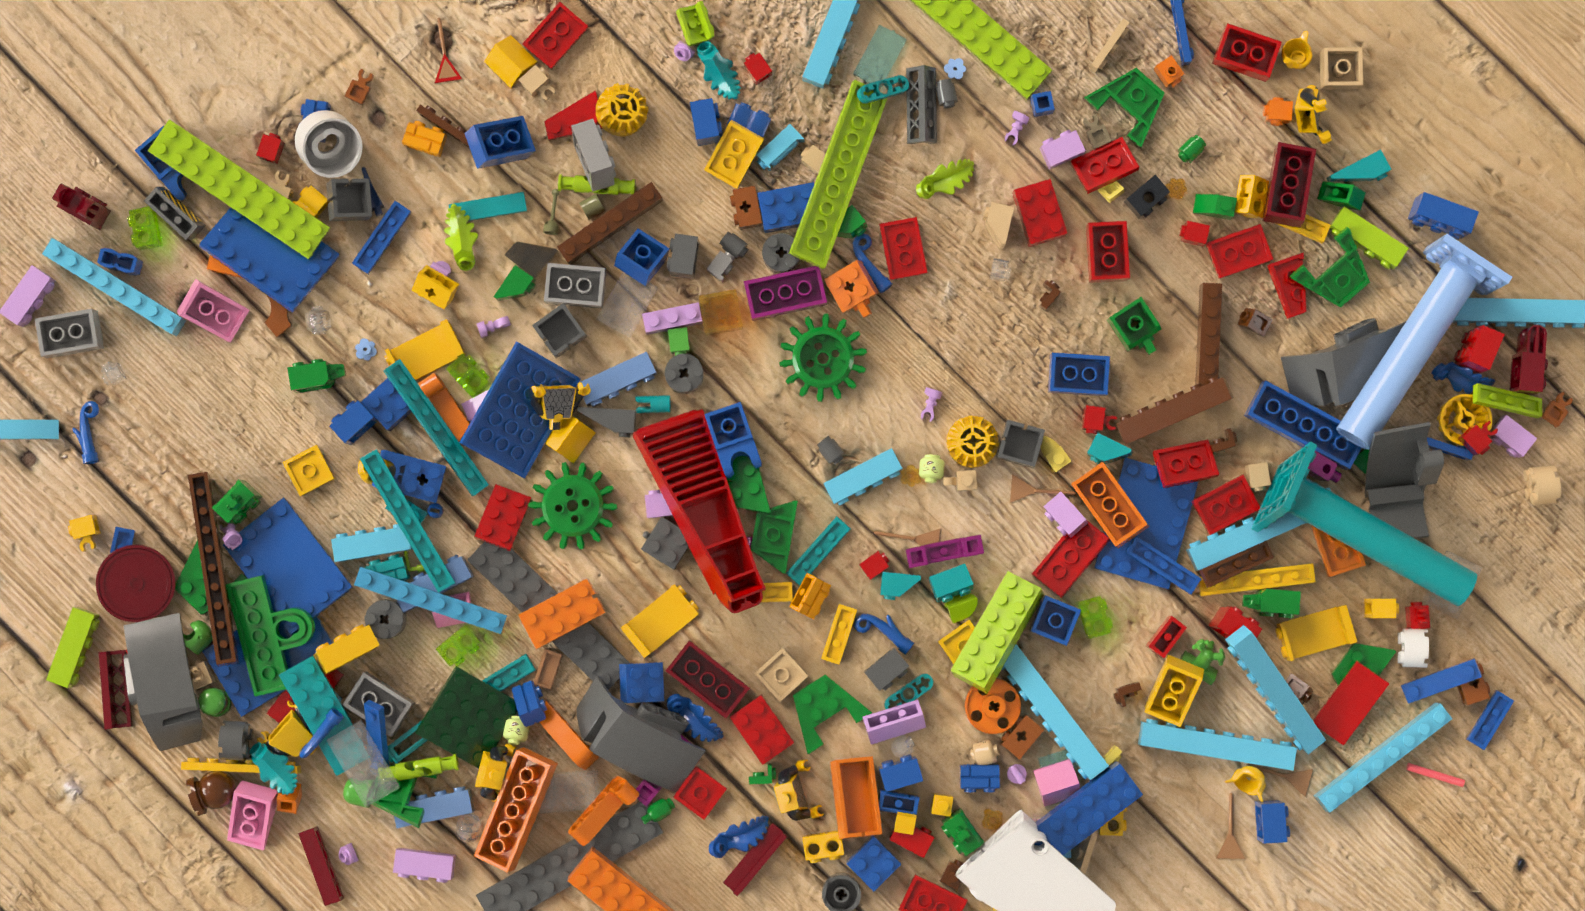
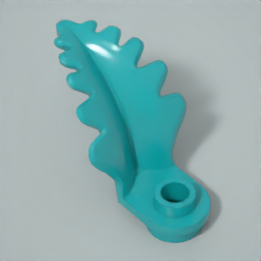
[697,41,741,100]
[249,742,298,795]

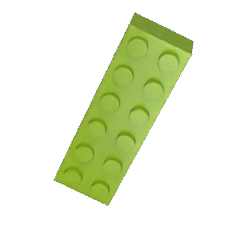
[950,571,1044,694]

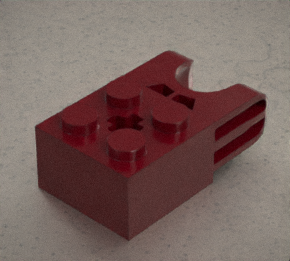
[52,183,111,230]
[1509,325,1548,395]

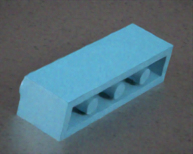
[823,448,902,506]
[331,524,413,562]

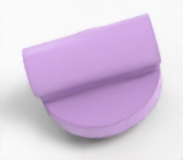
[674,40,696,61]
[431,261,451,277]
[1007,764,1027,784]
[339,843,359,865]

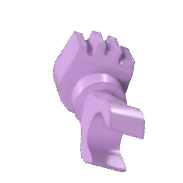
[1005,110,1030,146]
[476,316,511,338]
[921,387,943,422]
[220,523,242,550]

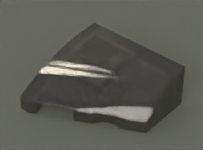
[505,241,558,279]

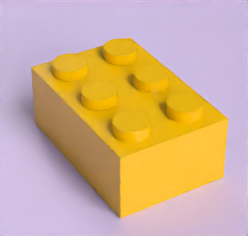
[314,624,380,675]
[1145,654,1204,727]

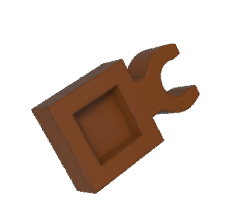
[345,69,374,106]
[1542,392,1573,428]

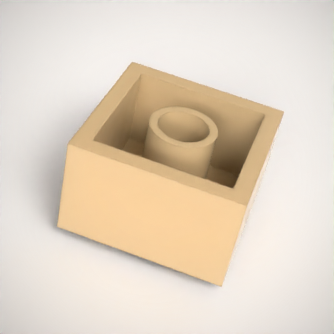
[1319,47,1363,90]

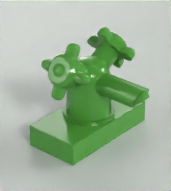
[1180,639,1225,685]

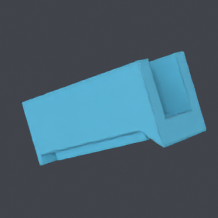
[756,124,805,171]

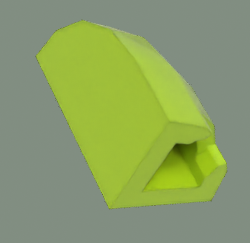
[944,594,978,623]

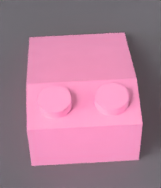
[177,279,249,343]
[227,780,278,850]

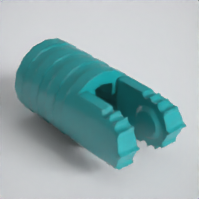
[635,395,671,413]

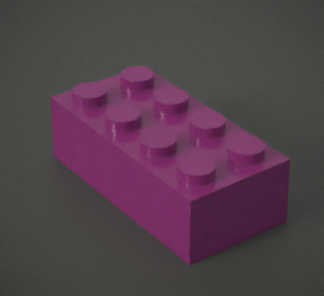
[744,266,827,321]

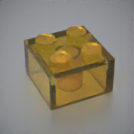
[699,289,743,336]

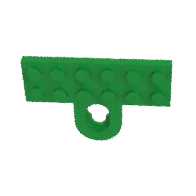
[225,575,315,697]

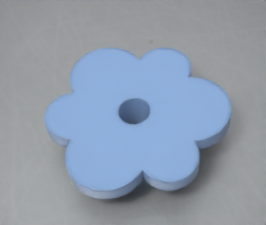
[944,58,966,79]
[355,338,377,360]

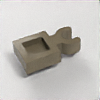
[1083,114,1112,149]

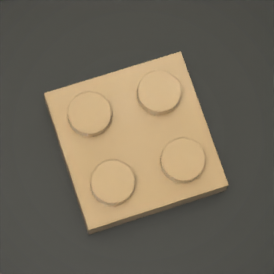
[754,647,808,702]

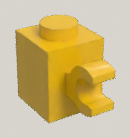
[68,515,101,552]

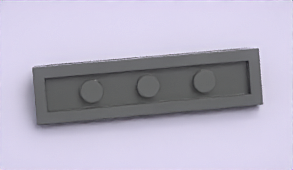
[906,65,937,144]

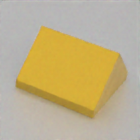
[484,35,538,88]
[545,416,596,464]

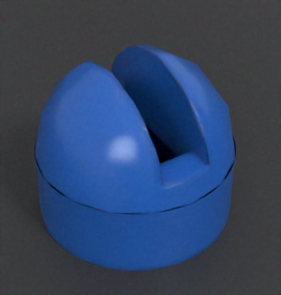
[427,503,444,518]

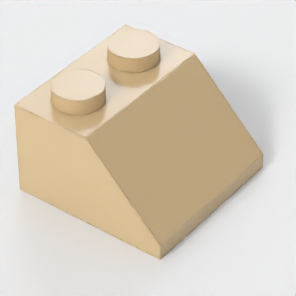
[982,202,1014,250]

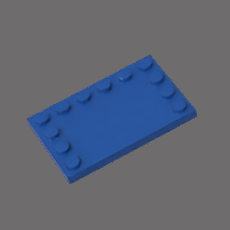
[199,207,340,313]
[459,341,581,479]
[1094,458,1199,589]
[223,497,354,635]
[202,616,333,717]

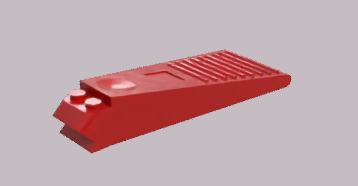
[633,409,766,614]

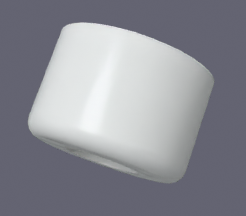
[295,110,362,178]

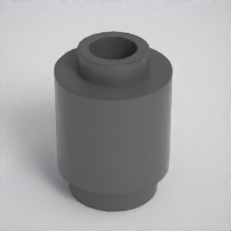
[936,79,958,109]
[719,232,749,259]
[817,436,844,465]

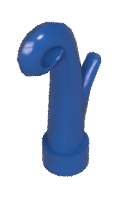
[853,233,893,293]
[72,401,99,464]
[854,614,914,655]
[299,708,344,759]

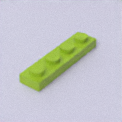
[1473,383,1542,419]

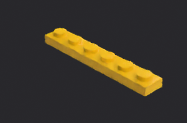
[1198,563,1316,596]
[181,757,301,774]

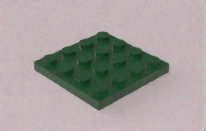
[415,666,518,769]

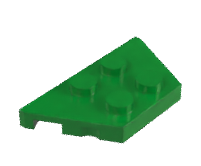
[726,455,771,514]
[751,500,798,574]
[1331,643,1396,685]

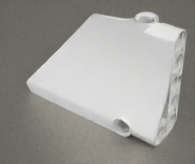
[955,810,1116,911]

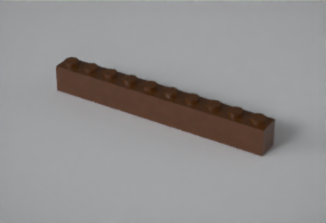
[188,472,239,667]

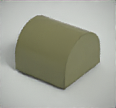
[579,194,605,220]

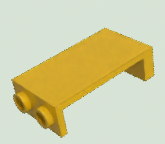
[384,319,466,380]
[620,584,699,658]
[1275,605,1357,661]

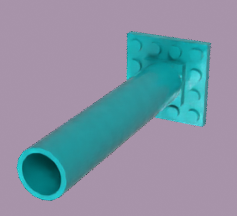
[1251,441,1477,606]

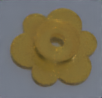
[1165,178,1187,199]
[901,465,922,487]

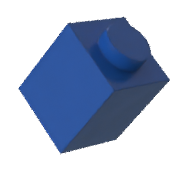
[1030,91,1055,117]

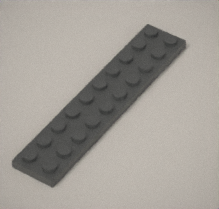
[467,542,631,690]
[476,802,663,911]

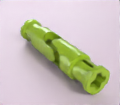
[558,174,636,195]
[379,754,459,783]

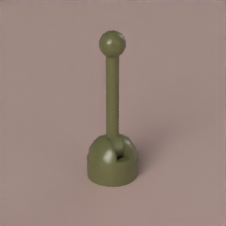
[543,189,559,235]

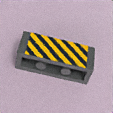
[144,187,206,240]

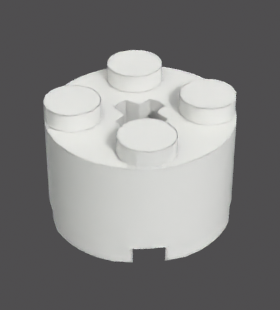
[1397,628,1429,668]

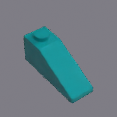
[1326,149,1392,182]

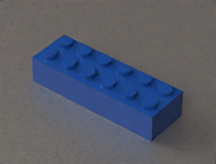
[1244,380,1361,470]
[1034,761,1143,855]

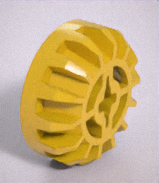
[596,83,649,137]
[1437,394,1492,446]
[946,416,999,468]

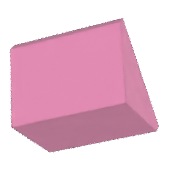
[1033,759,1080,807]

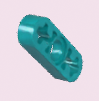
[857,75,909,104]
[884,674,933,709]

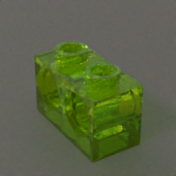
[127,206,163,250]
[446,354,491,398]
[1077,596,1113,639]
[436,624,482,667]

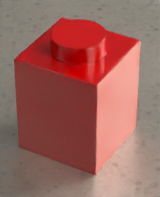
[744,52,773,85]
[256,133,285,164]
[1179,221,1210,247]
[859,551,890,580]

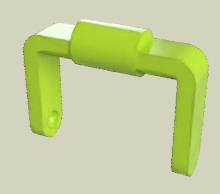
[404,545,435,572]

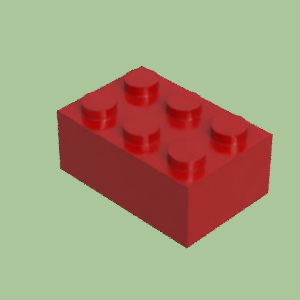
[1212,23,1282,82]
[1012,179,1067,247]
[1086,221,1130,283]
[1453,325,1505,374]
[1208,606,1263,638]
[730,694,794,765]

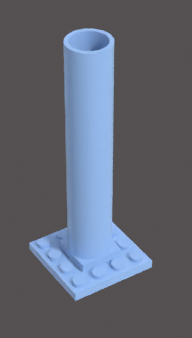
[1336,234,1512,450]

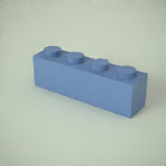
[577,352,657,407]
[396,555,474,613]
[394,786,475,828]

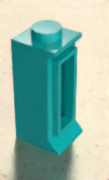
[388,720,428,764]

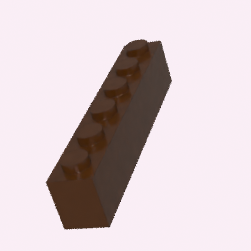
[557,182,663,265]
[1195,283,1222,386]
[1116,375,1234,445]

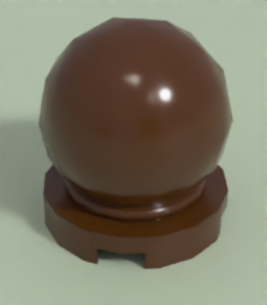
[186,771,236,816]

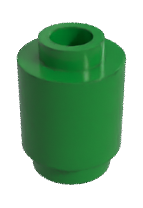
[1178,135,1206,163]

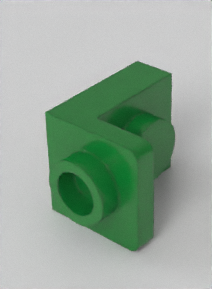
[749,763,776,785]

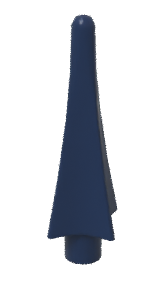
[362,167,385,217]

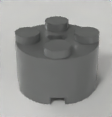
[762,233,800,274]
[665,354,704,394]
[364,600,407,639]
[218,721,253,761]
[822,873,861,911]

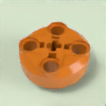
[965,678,1021,734]

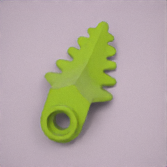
[916,159,974,199]
[444,204,478,271]

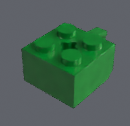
[1107,297,1162,355]
[287,359,346,393]
[212,479,262,524]
[1242,589,1301,618]
[941,808,985,856]

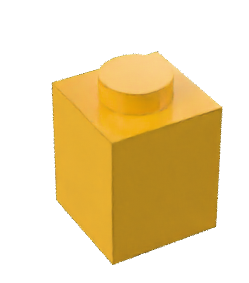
[930,793,953,817]

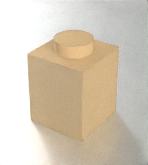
[800,145,825,176]
[1245,462,1271,492]

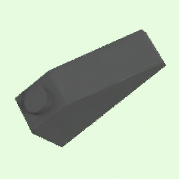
[577,407,636,438]

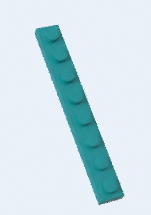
[383,359,489,496]
[360,449,455,593]

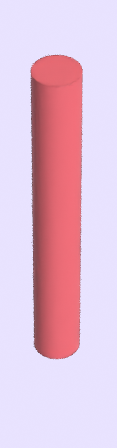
[1406,763,1465,787]

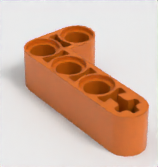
[418,373,470,446]
[539,700,600,770]
[568,776,639,846]

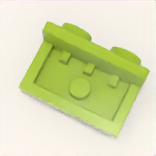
[676,1,714,46]

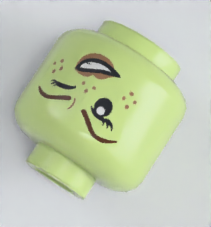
[919,454,945,483]
[503,716,530,745]

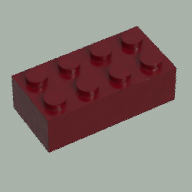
[1262,142,1316,228]
[665,640,750,719]

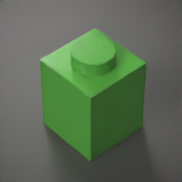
[668,327,690,356]

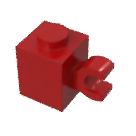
[1082,405,1117,435]
[1458,421,1498,456]
[1405,602,1431,629]

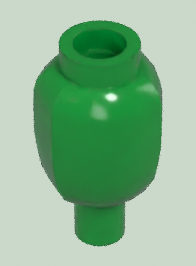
[641,798,675,824]

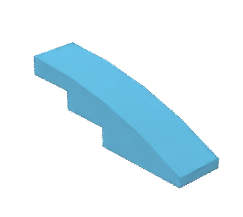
[0,420,59,440]

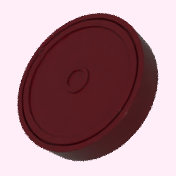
[95,544,175,622]

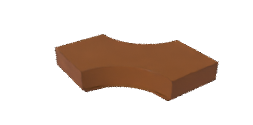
[264,295,292,338]

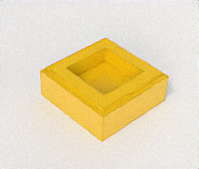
[894,812,917,835]

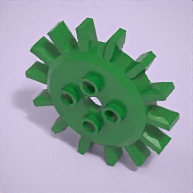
[779,313,867,402]
[528,462,618,550]

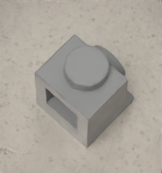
[707,251,735,283]

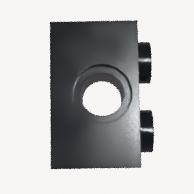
[1124,174,1170,219]

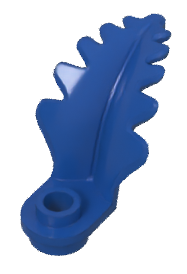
[1431,362,1495,394]
[667,694,724,742]
[709,815,769,858]

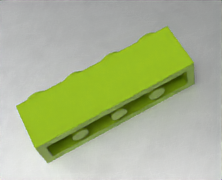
[1329,207,1409,269]
[46,607,100,688]

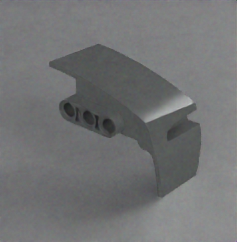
[1281,318,1406,406]
[1364,422,1444,539]
[123,613,202,751]
[576,676,705,792]

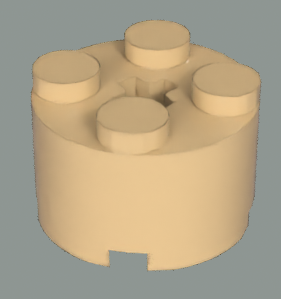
[1523,465,1561,506]

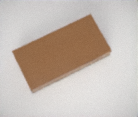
[534,648,563,691]

